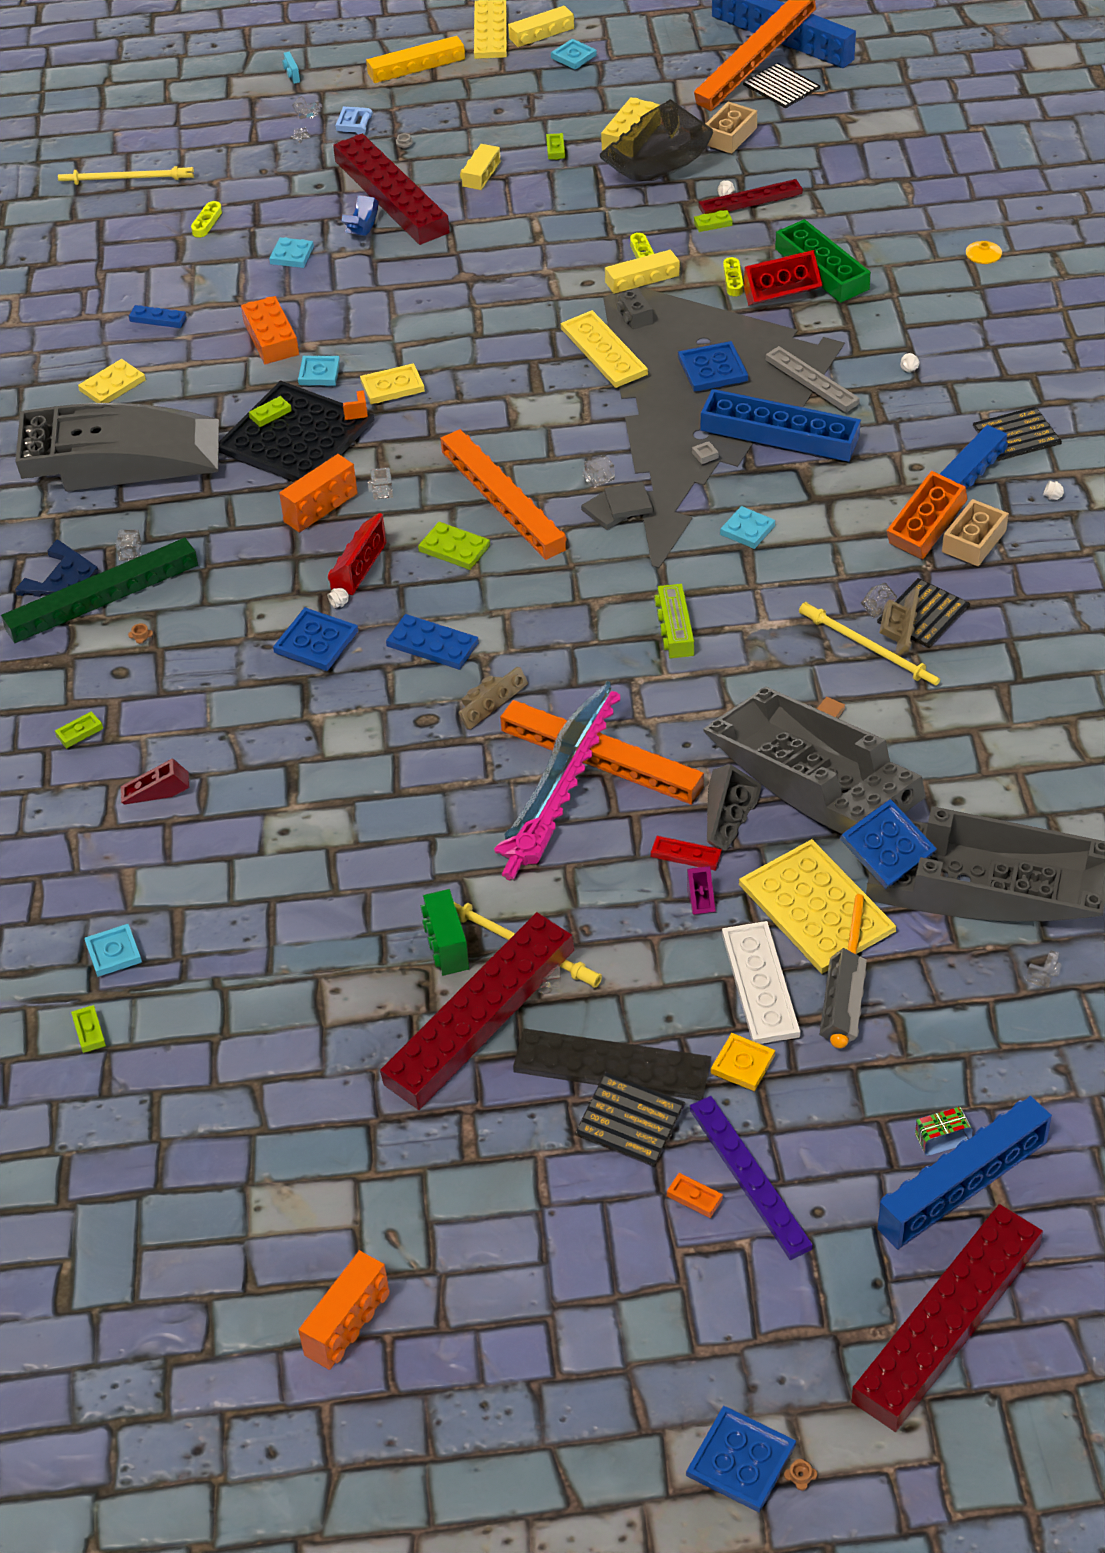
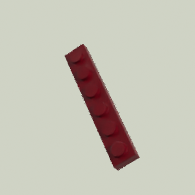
[699,179,803,214]

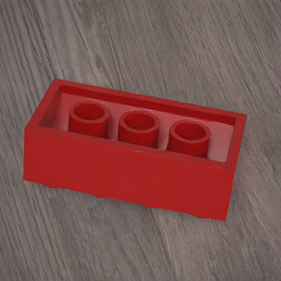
[744,250,822,306]
[328,513,386,595]

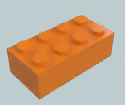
[241,296,299,365]
[279,454,358,533]
[886,470,968,560]
[298,1250,390,1370]

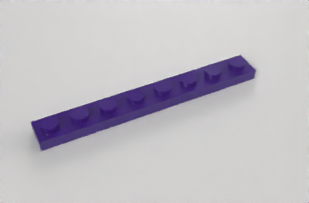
[690,1096,813,1260]

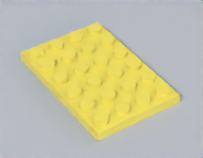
[739,839,896,974]

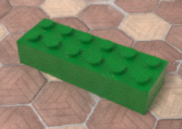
[775,219,871,303]

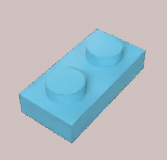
[282,51,300,84]

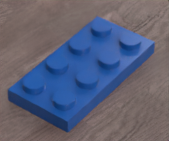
[386,614,479,670]

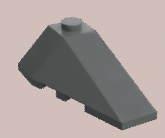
[707,764,762,852]

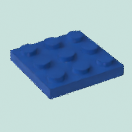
[678,341,748,392]
[273,607,358,671]
[839,799,937,889]
[686,1405,796,1513]

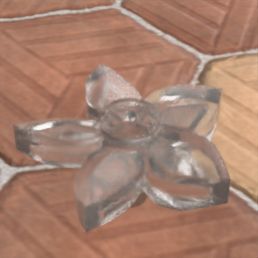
[290,128,310,143]

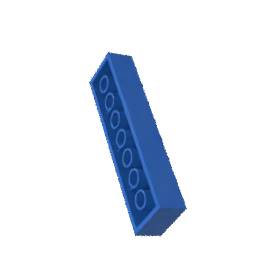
[700,389,861,462]
[877,1096,1052,1250]

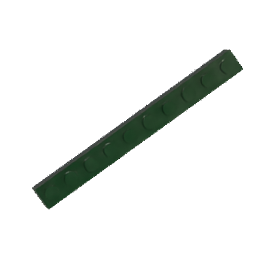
[1,538,199,644]

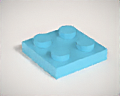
[551,39,597,69]
[269,237,314,268]
[298,356,340,386]
[720,506,775,549]
[84,924,142,977]

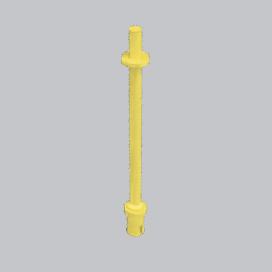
[58,166,194,185]
[799,602,940,686]
[454,902,602,988]

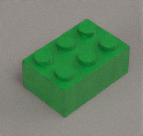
[420,889,469,976]

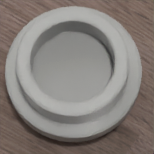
[396,133,413,149]

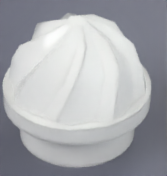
[717,181,735,196]
[900,353,919,373]
[1043,481,1064,500]
[327,588,348,608]

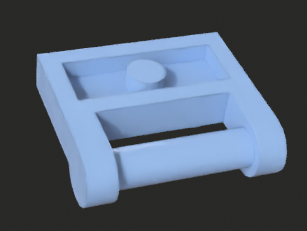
[335,106,373,134]

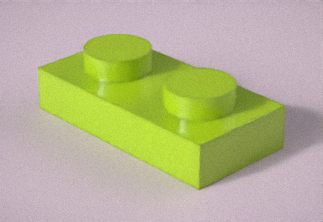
[546,133,565,160]
[694,210,733,232]
[249,396,292,427]
[55,711,103,749]
[71,1005,106,1053]

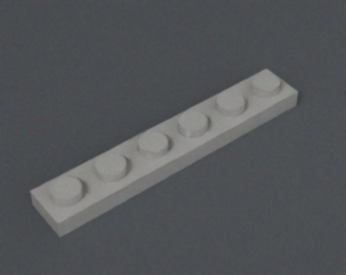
[765,346,860,412]

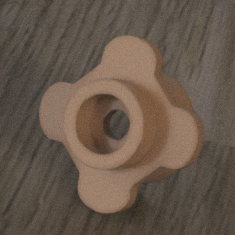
[128,623,153,644]
[784,1459,817,1491]

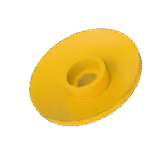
[966,241,1002,264]

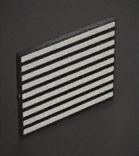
[743,63,821,109]

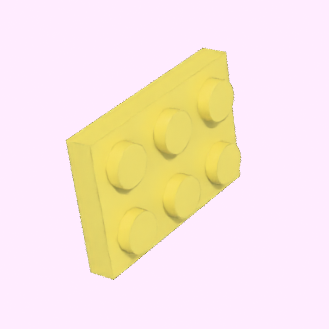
[78,359,146,403]
[360,363,425,404]

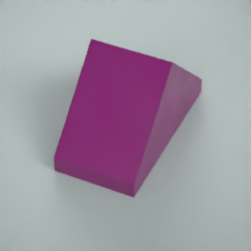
[687,866,716,914]

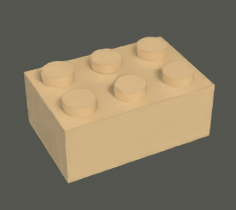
[702,101,757,154]
[942,499,1009,566]

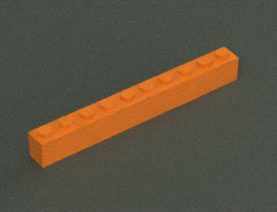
[694,0,816,111]
[440,429,567,560]
[500,700,704,805]

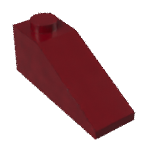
[120,758,190,805]

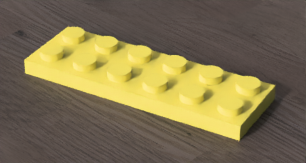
[474,0,507,59]
[560,310,648,388]

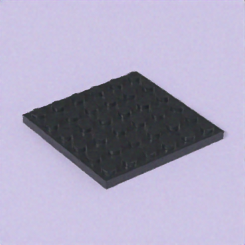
[219,380,374,482]

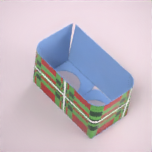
[915,1106,973,1156]

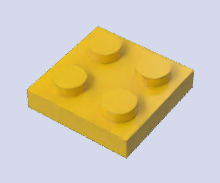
[711,1033,775,1092]

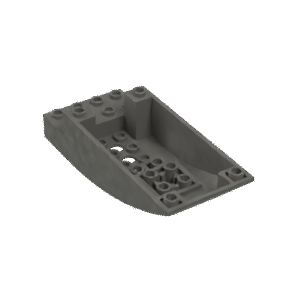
[15,403,219,491]
[703,686,926,834]
[866,806,1105,921]

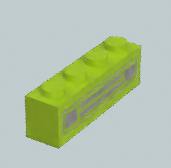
[654,584,694,659]

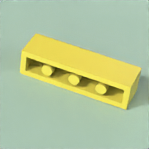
[508,6,574,47]
[605,249,680,294]

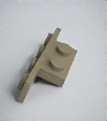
[879,587,920,656]
[459,667,528,729]

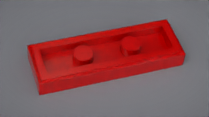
[651,836,722,871]

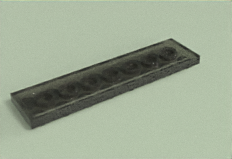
[513,1028,711,1101]

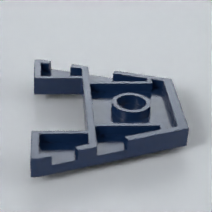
[15,540,99,597]

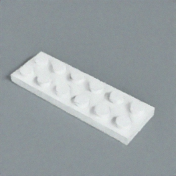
[722,921,800,1044]

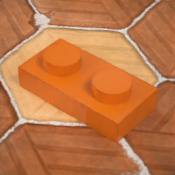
[667,1173,723,1218]

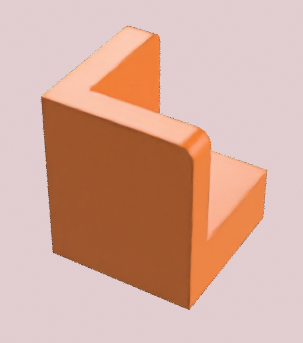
[343,390,368,420]

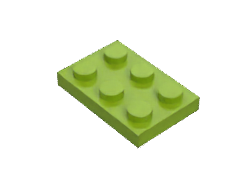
[418,522,490,570]

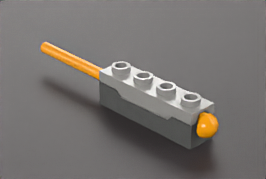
[819,894,867,1049]

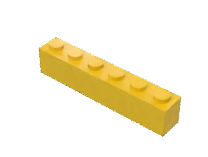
[366,36,465,83]

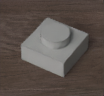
[692,441,718,464]

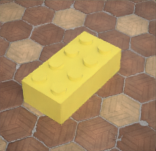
[601,97,661,158]

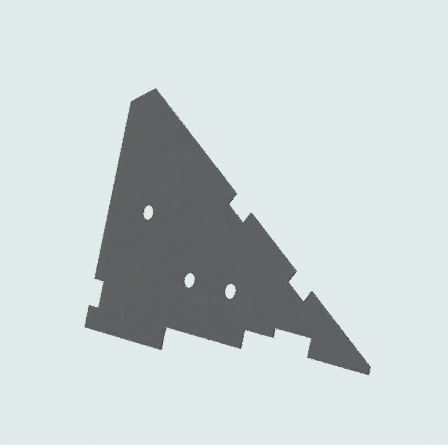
[603,287,845,568]

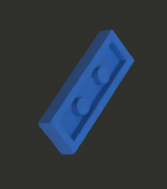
[129,305,187,328]

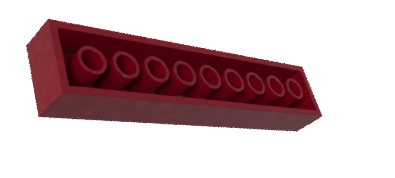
[333,133,450,245]
[380,912,574,1110]
[851,1204,1043,1433]

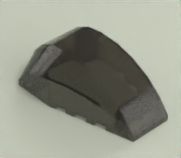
[599,99,713,181]

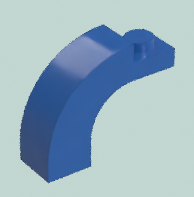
[341,195,379,236]

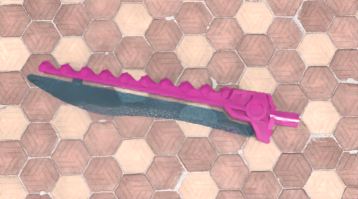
[494,681,620,881]

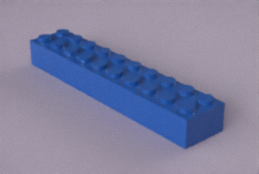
[712,0,856,68]

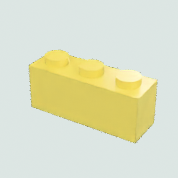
[460,144,501,190]

